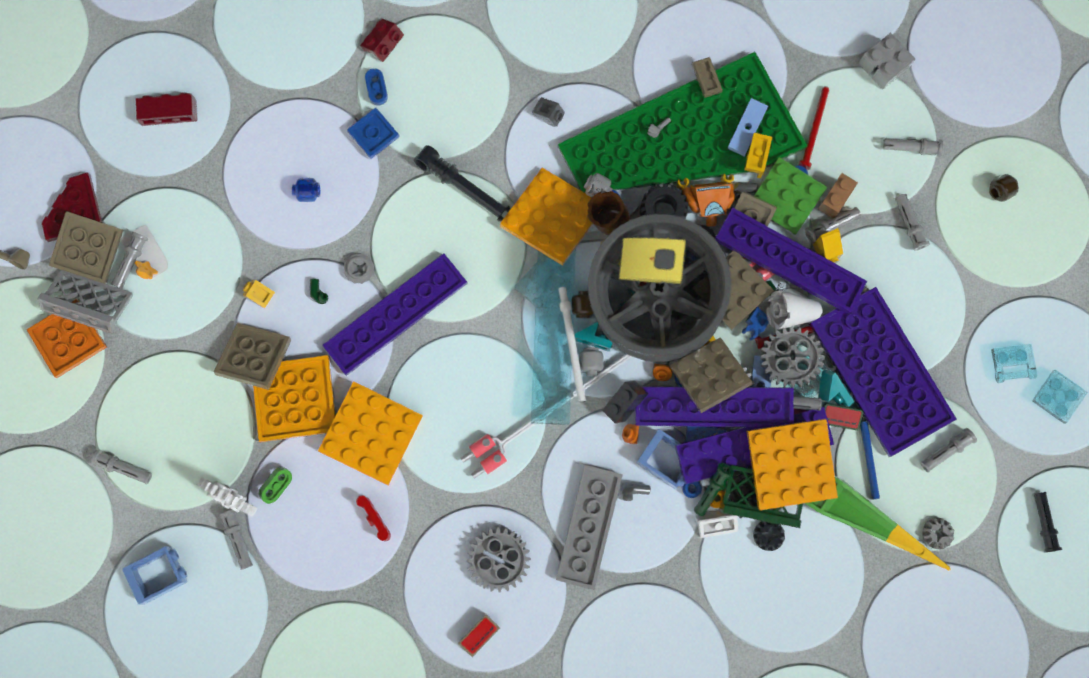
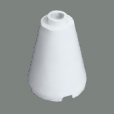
[766,291,823,329]

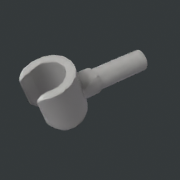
[647,117,671,138]

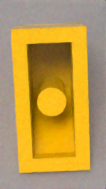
[813,228,843,263]

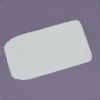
[121,225,168,280]

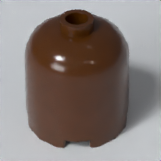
[587,191,630,235]

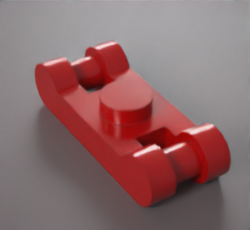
[356,496,391,542]

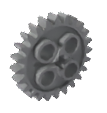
[760,326,825,388]
[467,527,531,593]

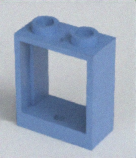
[636,429,684,489]
[122,546,187,605]

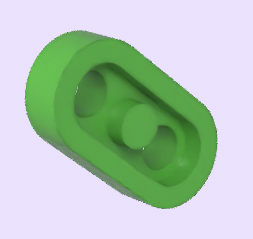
[258,467,292,504]

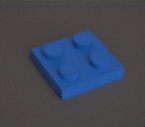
[347,107,400,159]

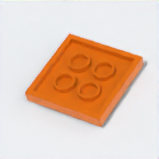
[26,299,107,378]

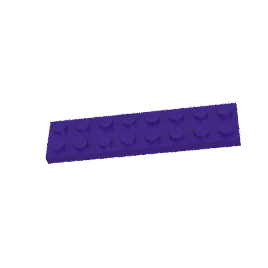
[715,207,867,314]
[322,253,468,376]
[636,386,794,427]
[675,407,835,484]

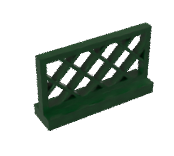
[719,465,803,528]

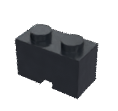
[602,380,649,424]

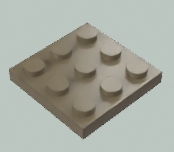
[49,211,124,284]
[692,251,774,330]
[214,323,291,390]
[670,337,752,413]

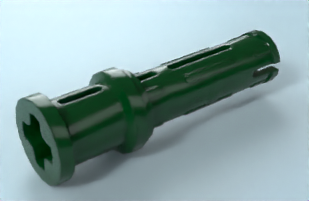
[694,463,734,516]

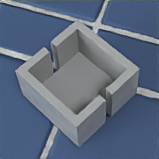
[858,32,915,90]

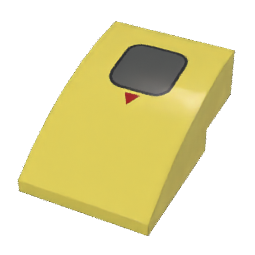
[619,238,685,284]

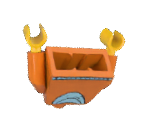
[677,174,735,227]

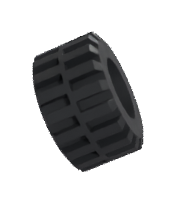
[639,184,689,219]

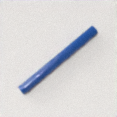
[860,421,880,500]

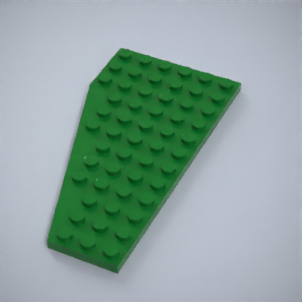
[557,52,807,193]

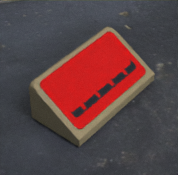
[458,614,500,657]

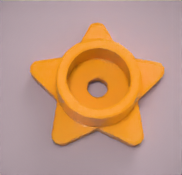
[134,261,158,279]

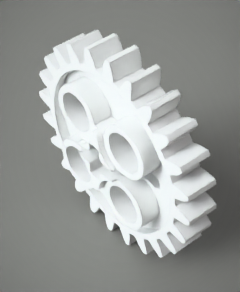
[196,477,258,517]

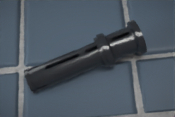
[1033,492,1063,553]

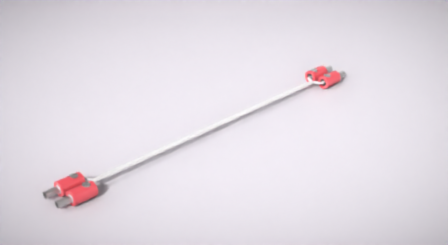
[460,257,775,479]

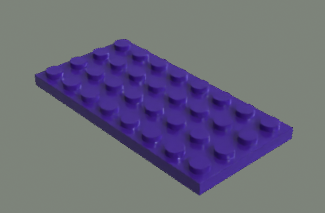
[809,287,957,457]

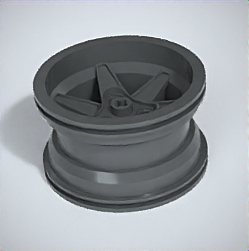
[588,214,731,362]

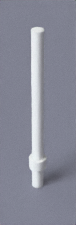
[558,287,586,401]

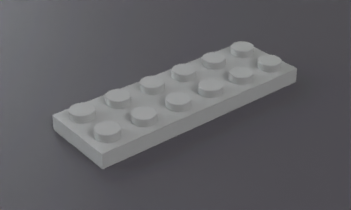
[556,465,623,590]

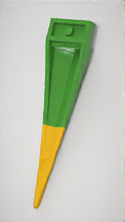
[805,476,951,571]

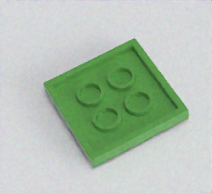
[754,157,827,235]

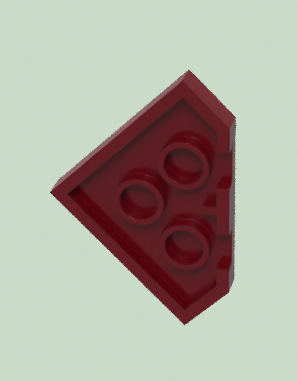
[41,172,103,242]

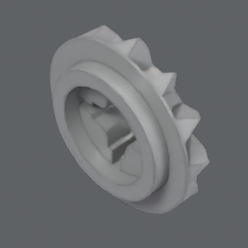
[344,254,374,284]
[922,518,955,549]

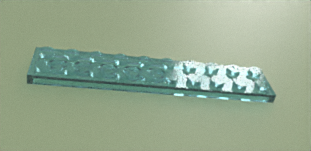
[531,248,576,425]

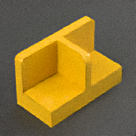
[745,133,772,179]

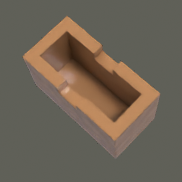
[818,173,858,219]

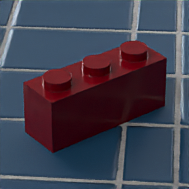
[136,92,197,126]

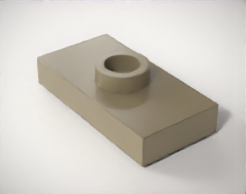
[692,57,722,98]

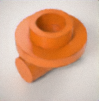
[653,363,673,381]
[622,424,639,445]

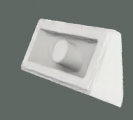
[696,510,739,538]

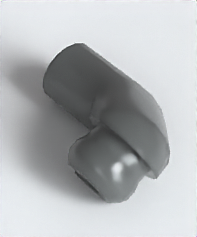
[734,183,757,201]
[622,484,651,501]

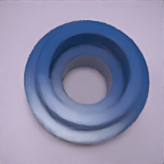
[682,481,702,498]

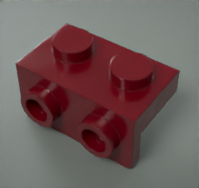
[360,18,404,62]

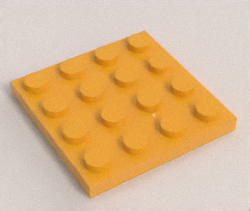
[500,167,602,266]
[253,355,336,443]
[318,381,423,485]
[747,419,838,510]

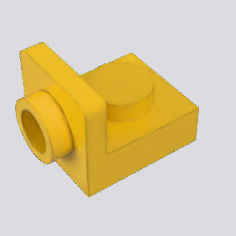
[242,280,275,308]

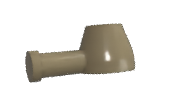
[0,249,30,270]

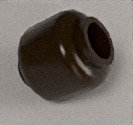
[989,174,1019,202]
[571,291,594,318]

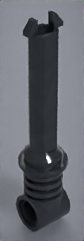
[414,145,510,221]

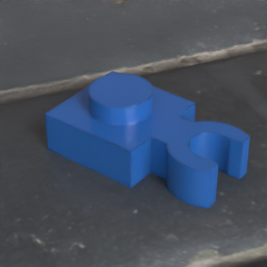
[742,307,769,341]

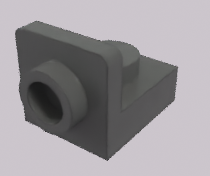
[532,97,565,127]

